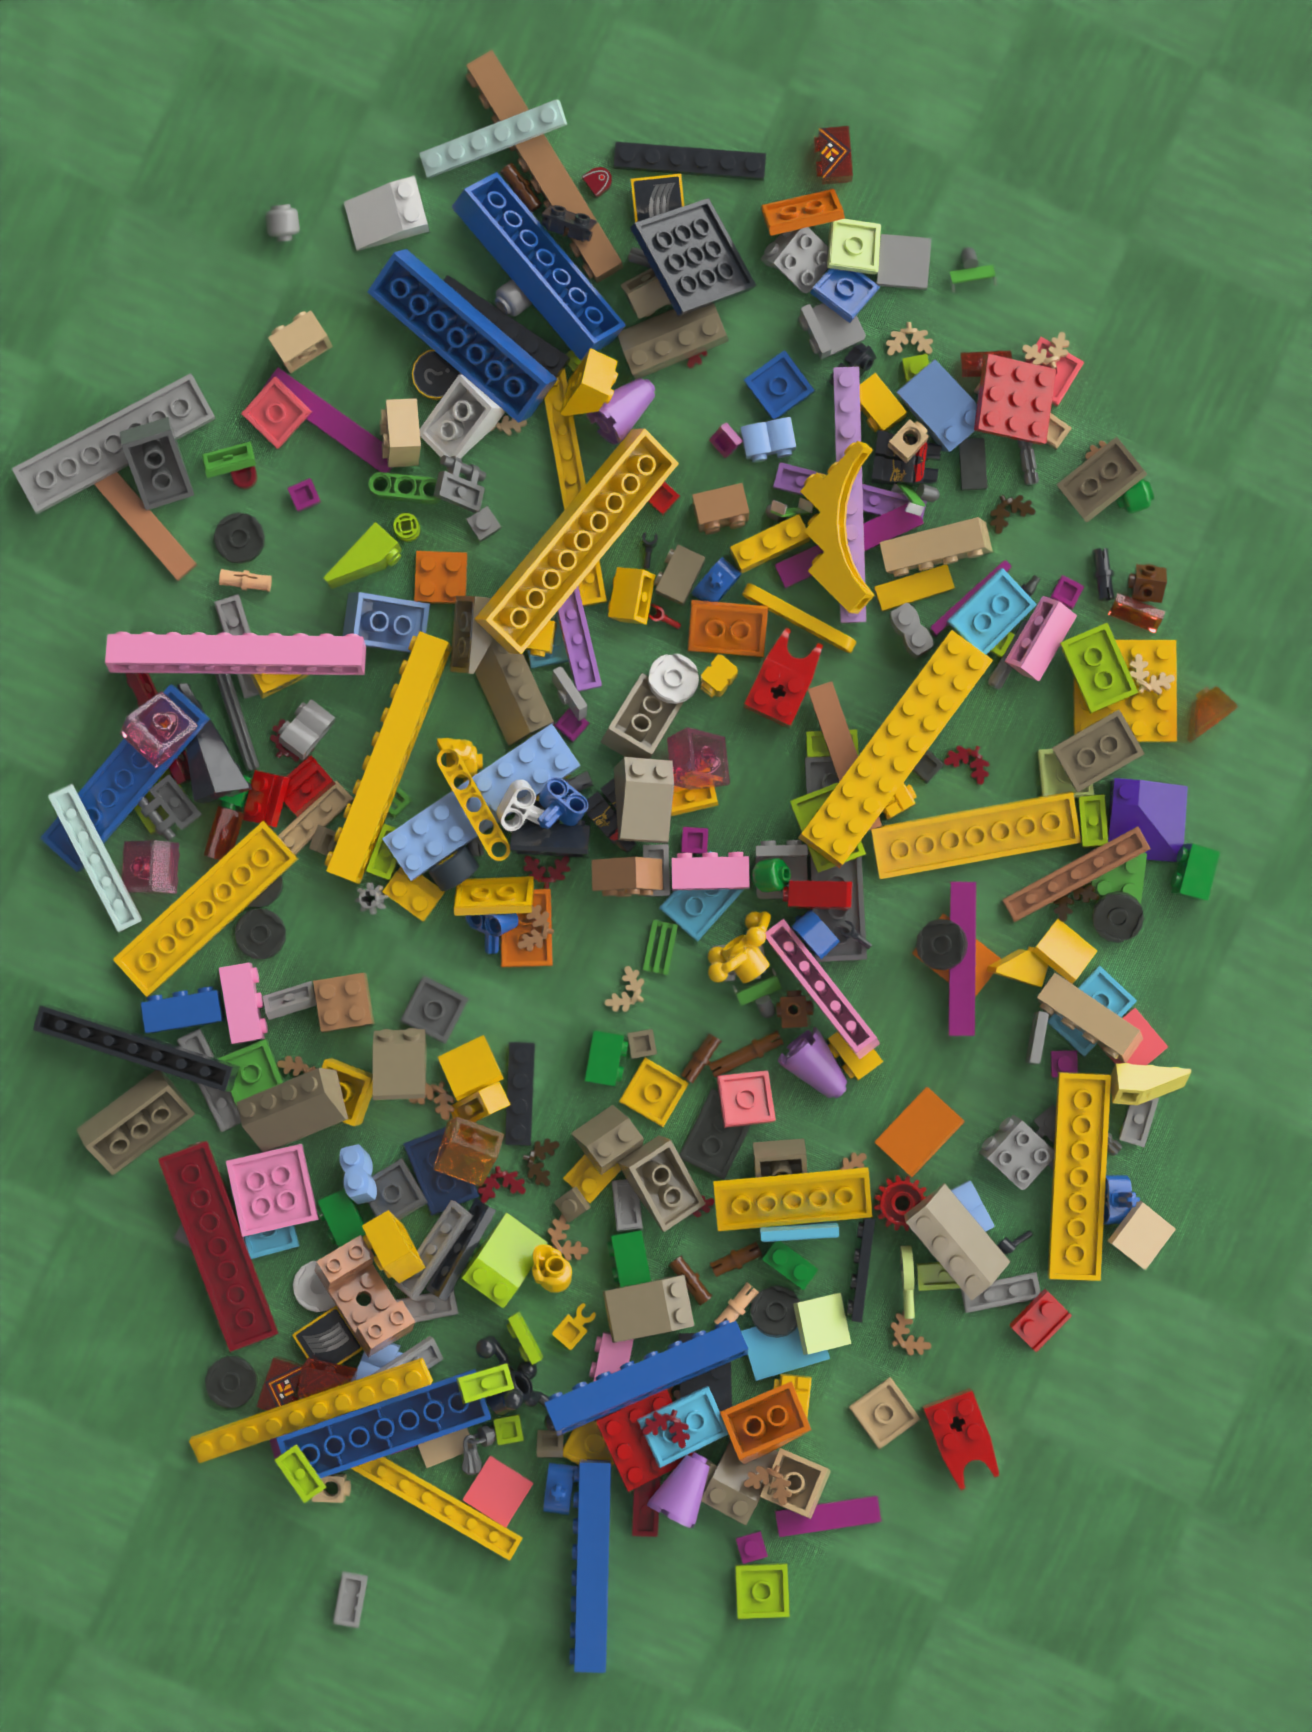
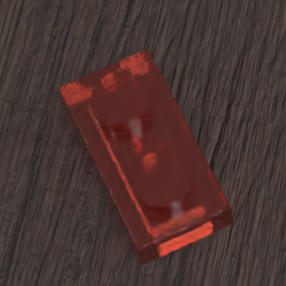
[960,351,1012,377]
[1108,593,1165,633]
[204,806,244,860]

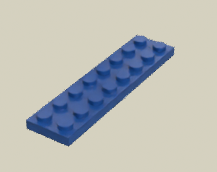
[40,685,210,872]

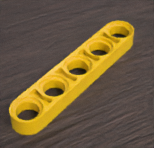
[742,583,857,653]
[437,748,510,861]

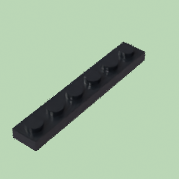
[614,142,766,181]
[443,275,570,378]

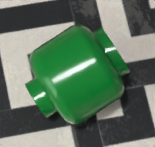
[1116,479,1154,514]
[751,858,791,893]

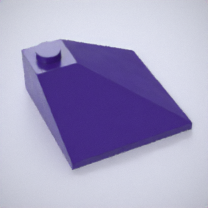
[1107,778,1188,862]

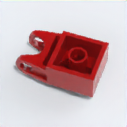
[744,628,823,729]
[922,1388,999,1491]

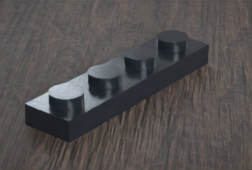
[505,1042,535,1146]
[426,1199,496,1301]
[847,1218,875,1323]

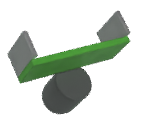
[950,247,996,293]
[891,483,940,516]
[765,498,814,523]
[733,969,782,1018]

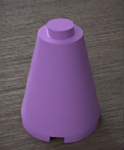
[586,378,655,445]
[778,1027,847,1098]
[647,1452,710,1529]

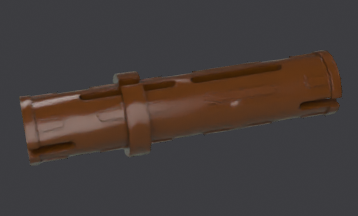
[708,1030,784,1078]

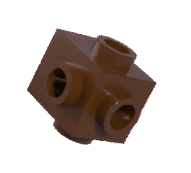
[1127,564,1167,603]
[776,990,814,1028]

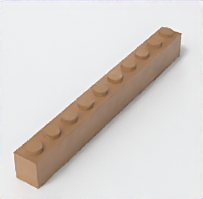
[465,50,623,283]

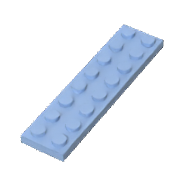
[382,724,581,881]

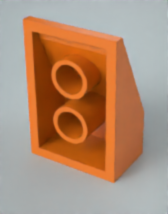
[720,1381,812,1464]

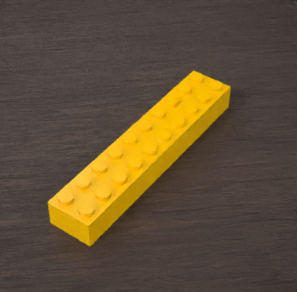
[474,428,679,654]
[798,630,993,868]
[325,631,452,884]

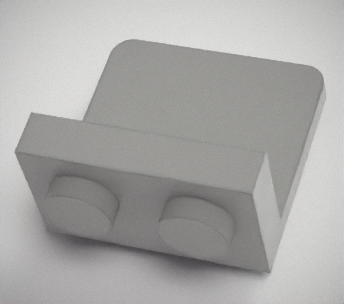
[760,227,828,293]
[798,303,866,360]
[755,840,808,899]
[979,1115,1054,1190]

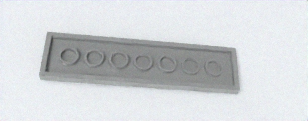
[12,373,216,514]

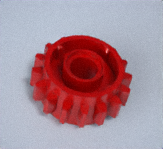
[874,1175,927,1231]

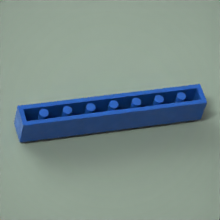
[544,1320,749,1436]
[570,1459,611,1673]

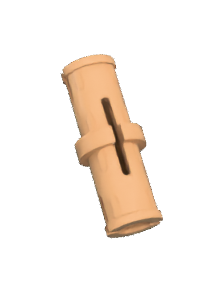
[219,569,272,592]
[714,1282,759,1324]

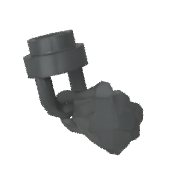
[462,1425,496,1475]

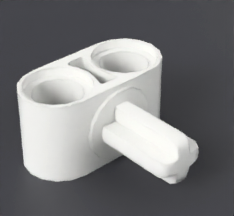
[496,779,544,831]

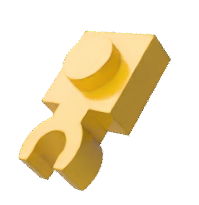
[552,1303,596,1350]

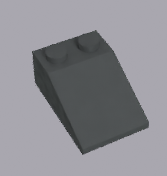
[120,417,194,510]

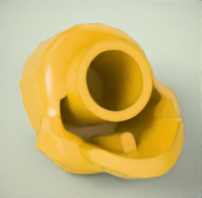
[437,738,483,778]
[532,1244,572,1293]

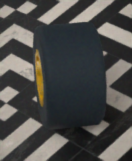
[429,846,479,891]

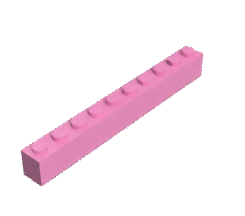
[105,632,366,675]

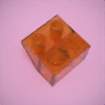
[433,1117,504,1186]

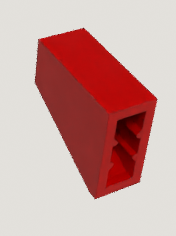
[783,881,852,910]

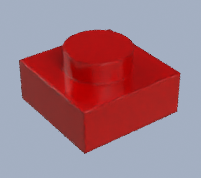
[648,481,680,515]

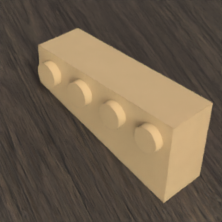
[880,517,993,577]
[1037,973,1143,1063]

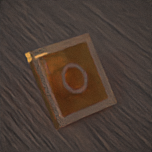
[1187,686,1238,743]

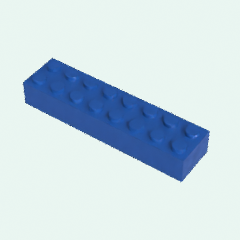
[452,172,626,361]
[367,249,558,423]
[276,1369,492,1488]

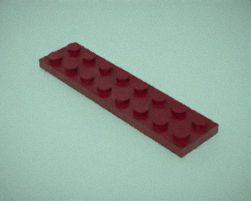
[158,1140,279,1352]

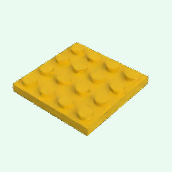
[1073,640,1177,742]

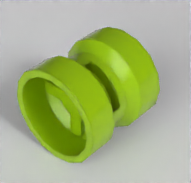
[394,513,420,542]

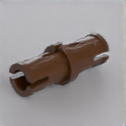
[500,163,542,213]
[680,1033,722,1084]
[710,1241,763,1278]
[668,1255,713,1306]

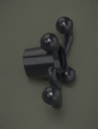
[476,1336,555,1432]

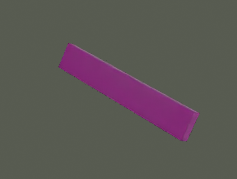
[263,368,393,473]
[775,503,924,588]
[948,881,976,1036]

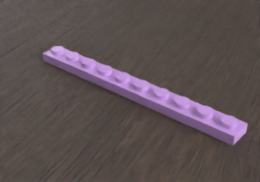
[833,367,866,623]

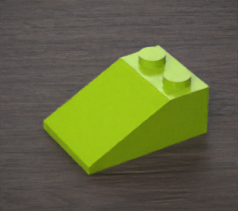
[323,522,402,589]
[461,1212,548,1309]

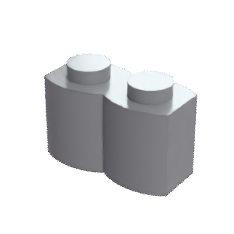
[890,603,933,659]
[278,699,335,760]

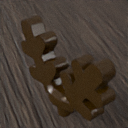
[990,495,1036,534]
[1054,884,1099,922]
[523,1138,560,1186]

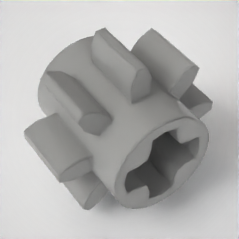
[355,883,389,915]

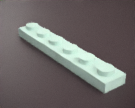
[419,99,567,178]
[48,784,142,932]

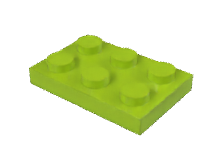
[1060,623,1138,714]
[790,783,866,873]

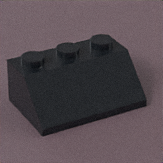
[510,819,591,858]

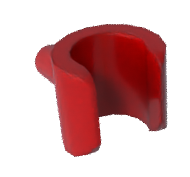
[648,604,681,629]

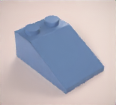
[896,359,977,452]
[343,592,430,653]

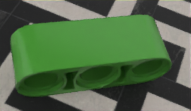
[369,472,442,504]

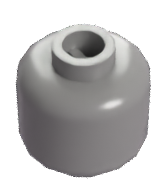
[265,204,300,242]
[495,279,532,317]

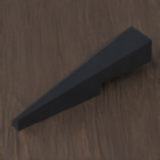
[177,683,252,804]

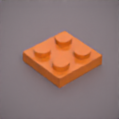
[414,551,468,604]

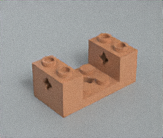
[314,1235,415,1358]

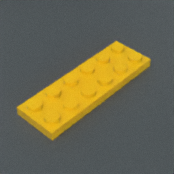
[713,1167,872,1231]

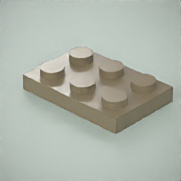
[1057,437,1147,523]
[1052,709,1145,792]

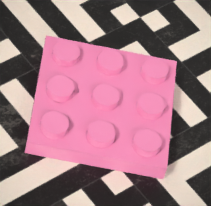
[226,1144,319,1237]

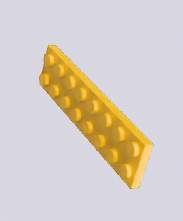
[871,791,1081,879]
[113,821,298,997]
[1048,1072,1111,1281]

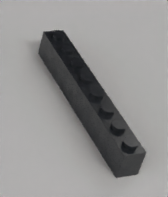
[32,1005,240,1092]

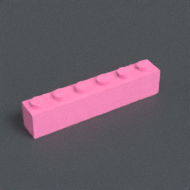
[765,919,880,1060]

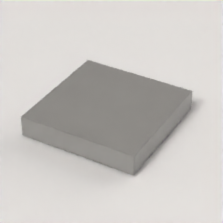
[877,234,931,290]
[1025,1011,1049,1064]

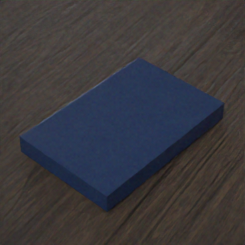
[404,1125,479,1215]

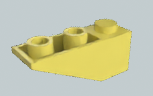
[1110,1063,1191,1105]

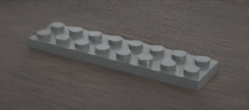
[805,757,867,962]

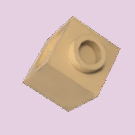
[888,420,929,463]
[312,1473,351,1503]

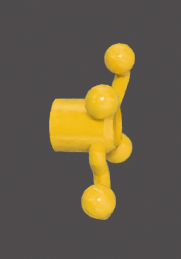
[708,911,771,983]

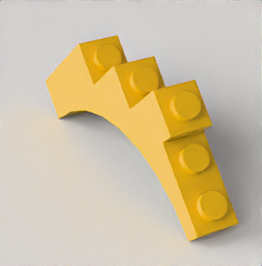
[800,441,875,614]

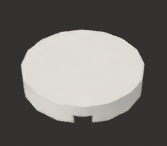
[648,654,699,704]
[293,1261,336,1312]

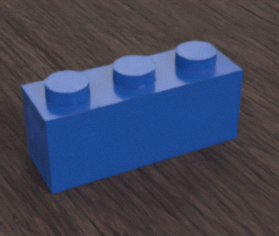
[141,986,225,1034]

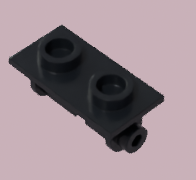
[542,205,597,242]
[828,342,877,387]

